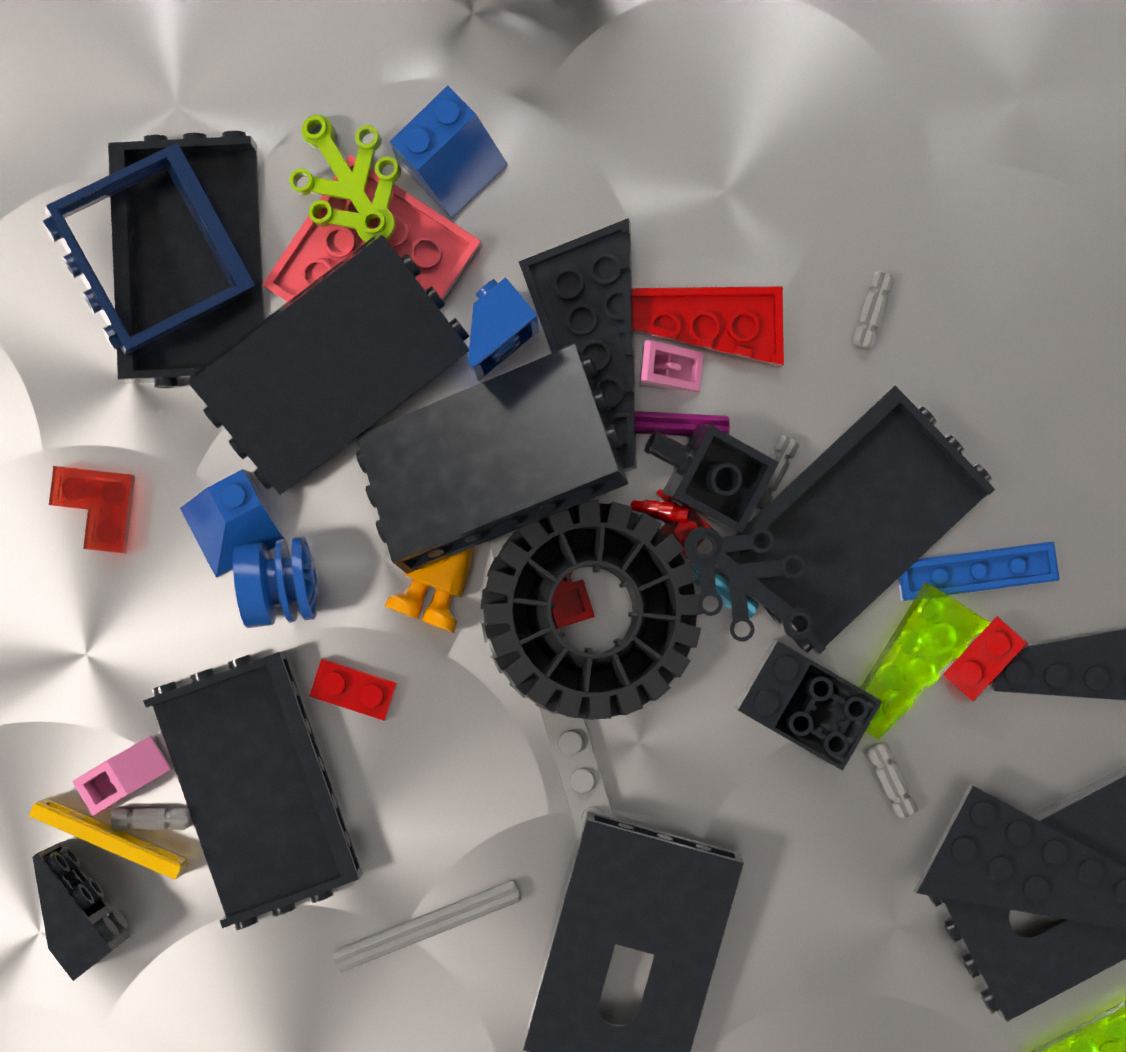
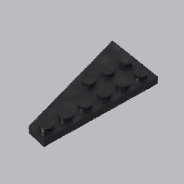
[518,218,637,472]
[914,784,1126,930]

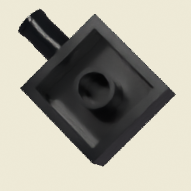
[644,424,779,533]

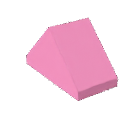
[639,340,704,392]

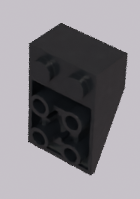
[734,640,883,771]
[32,843,131,981]

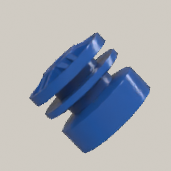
[233,536,319,629]

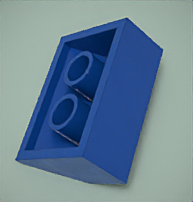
[468,277,539,381]

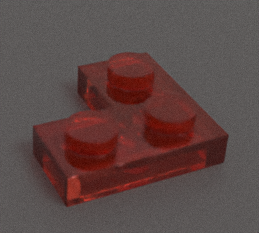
[49,466,135,554]

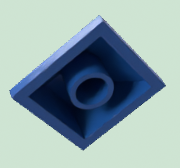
[180,469,286,578]

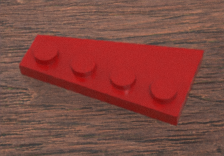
[632,286,784,367]

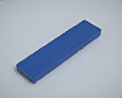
[898,541,1060,601]

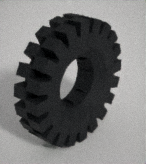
[480,500,703,720]

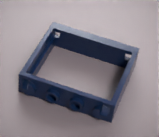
[42,143,255,356]

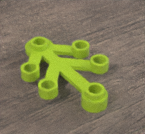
[289,114,401,242]

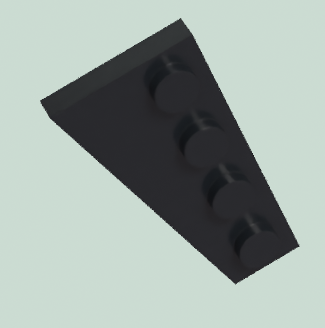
[992,628,1126,700]

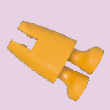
[384,547,475,633]

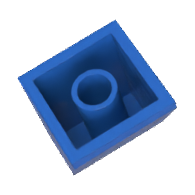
[389,85,508,219]

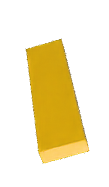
[29,798,189,880]

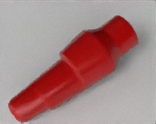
[630,499,691,524]

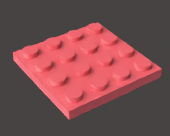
[262,155,481,302]

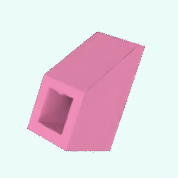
[72,736,172,816]

